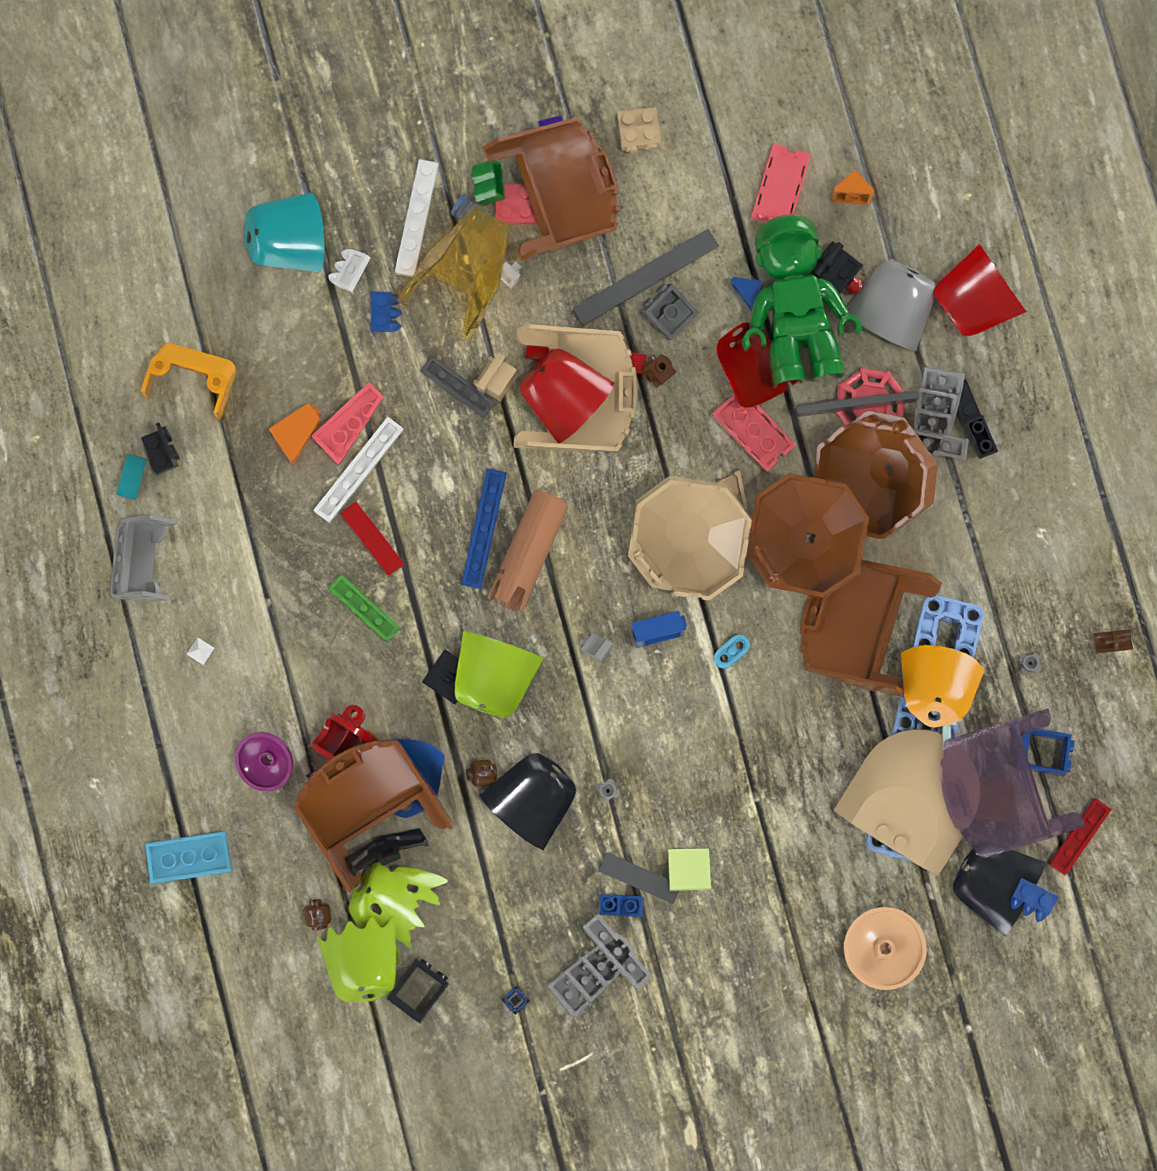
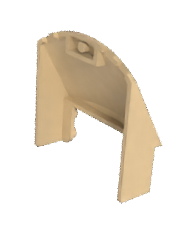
[514,324,637,452]

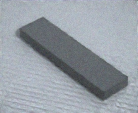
[420,355,496,419]
[599,852,679,904]

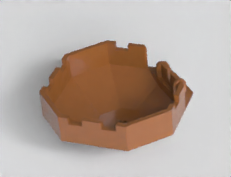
[814,410,938,540]
[747,473,870,598]

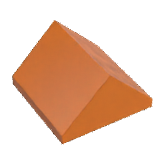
[831,170,874,205]

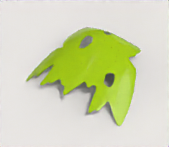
[348,863,447,963]

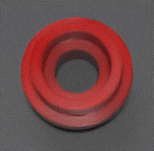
[845,277,863,295]

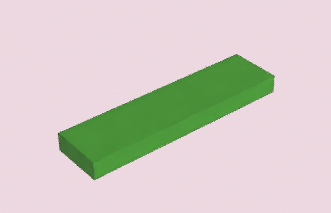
[328,574,401,643]

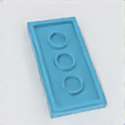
[145,831,232,885]

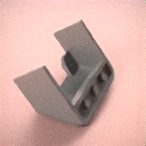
[110,515,178,602]

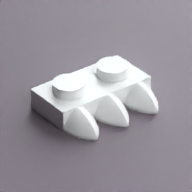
[328,249,370,292]

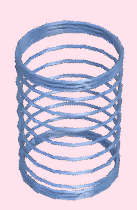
[451,194,493,234]

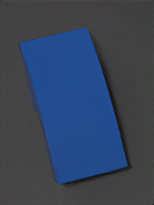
[599,894,644,917]

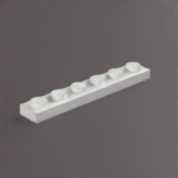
[395,159,439,278]
[313,417,404,524]

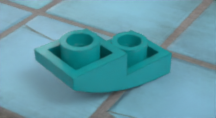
[116,454,147,500]

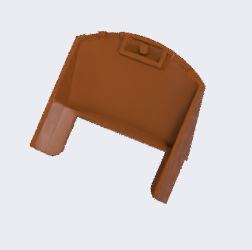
[482,117,619,261]
[800,560,942,697]
[293,740,454,893]

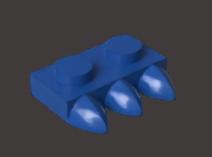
[371,292,403,332]
[1010,878,1058,922]

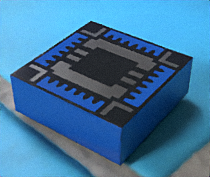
[501,986,530,1015]

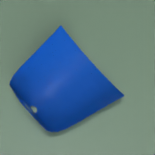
[382,739,445,818]

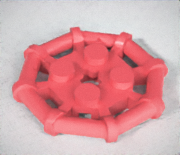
[834,367,905,425]

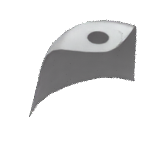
[847,260,936,351]

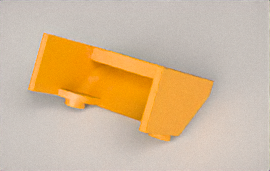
[141,343,236,420]

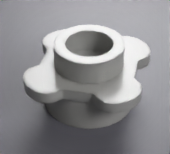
[1020,653,1041,674]
[596,779,620,803]

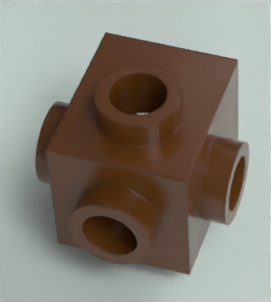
[641,354,676,388]

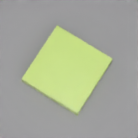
[668,848,711,891]

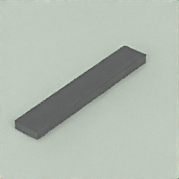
[795,391,917,417]

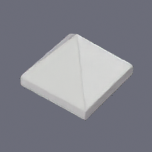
[187,637,215,665]

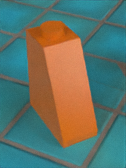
[269,403,322,465]

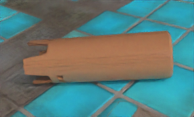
[487,490,568,613]

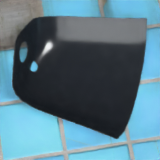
[479,753,576,850]
[952,841,1046,937]

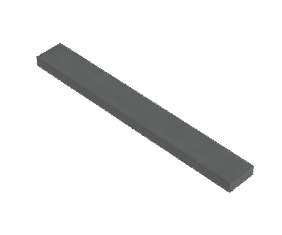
[573,229,719,326]

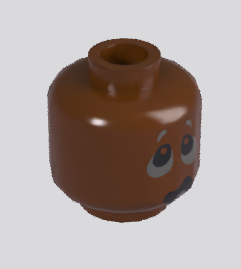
[466,760,497,787]
[303,899,332,930]

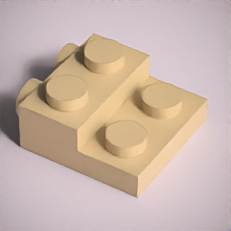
[617,107,661,153]

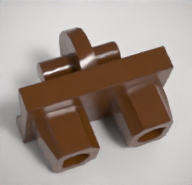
[1094,629,1133,654]

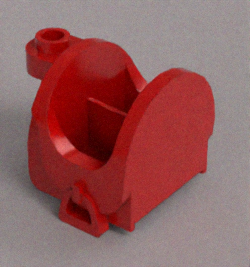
[309,705,377,761]

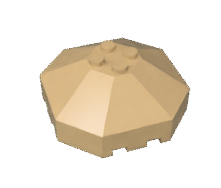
[628,476,752,600]

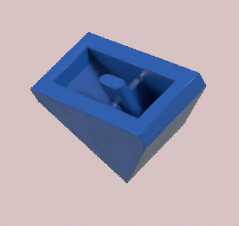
[730,277,762,312]

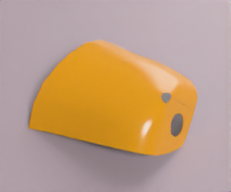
[901,645,985,727]

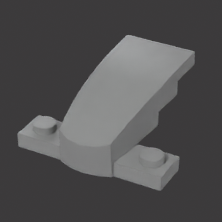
[913,366,969,460]
[547,914,652,1018]

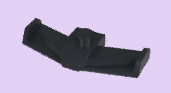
[345,828,429,877]

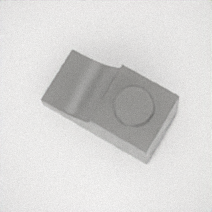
[580,633,613,666]

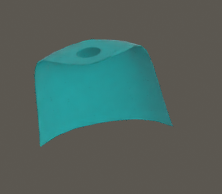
[244,192,325,272]

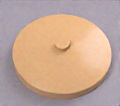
[844,907,927,990]

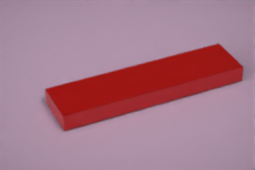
[340,501,405,577]
[1048,798,1112,876]

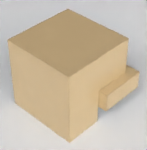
[473,353,517,403]

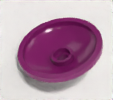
[235,732,293,792]

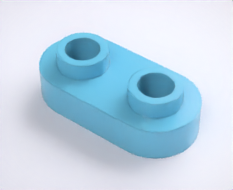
[714,635,750,669]

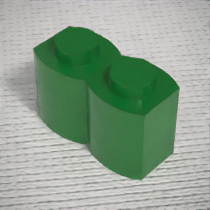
[471,160,505,206]

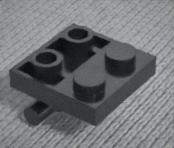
[809,241,863,294]

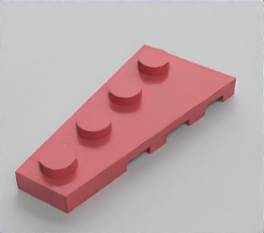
[311,382,383,466]

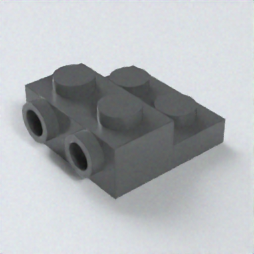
[641,283,699,340]

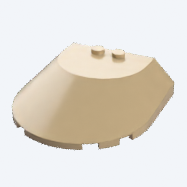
[834,729,980,876]

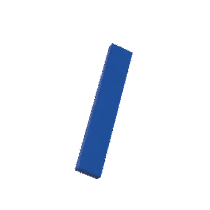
[461,468,507,590]

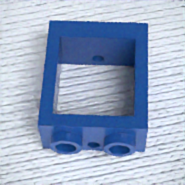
[631,611,687,648]
[1015,727,1074,777]

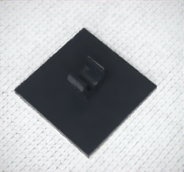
[422,649,459,705]

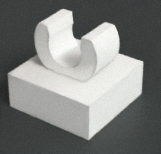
[497,262,522,289]

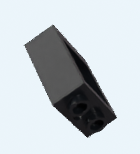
[386,958,450,1024]

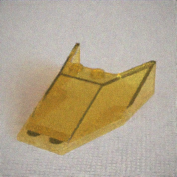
[396,207,510,340]

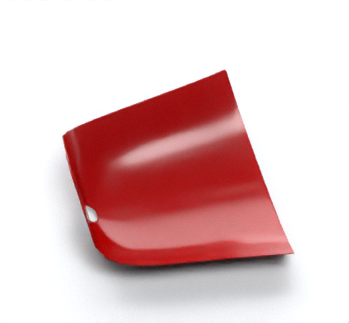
[934,244,1027,336]
[716,322,799,408]
[520,348,615,444]

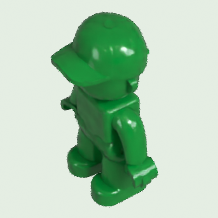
[742,215,862,388]

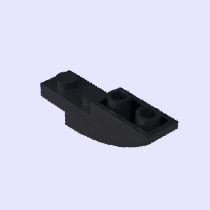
[957,379,998,460]

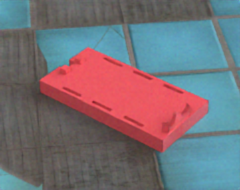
[751,143,811,222]
[712,394,796,473]

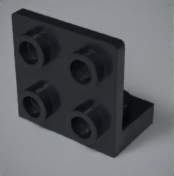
[141,422,180,475]

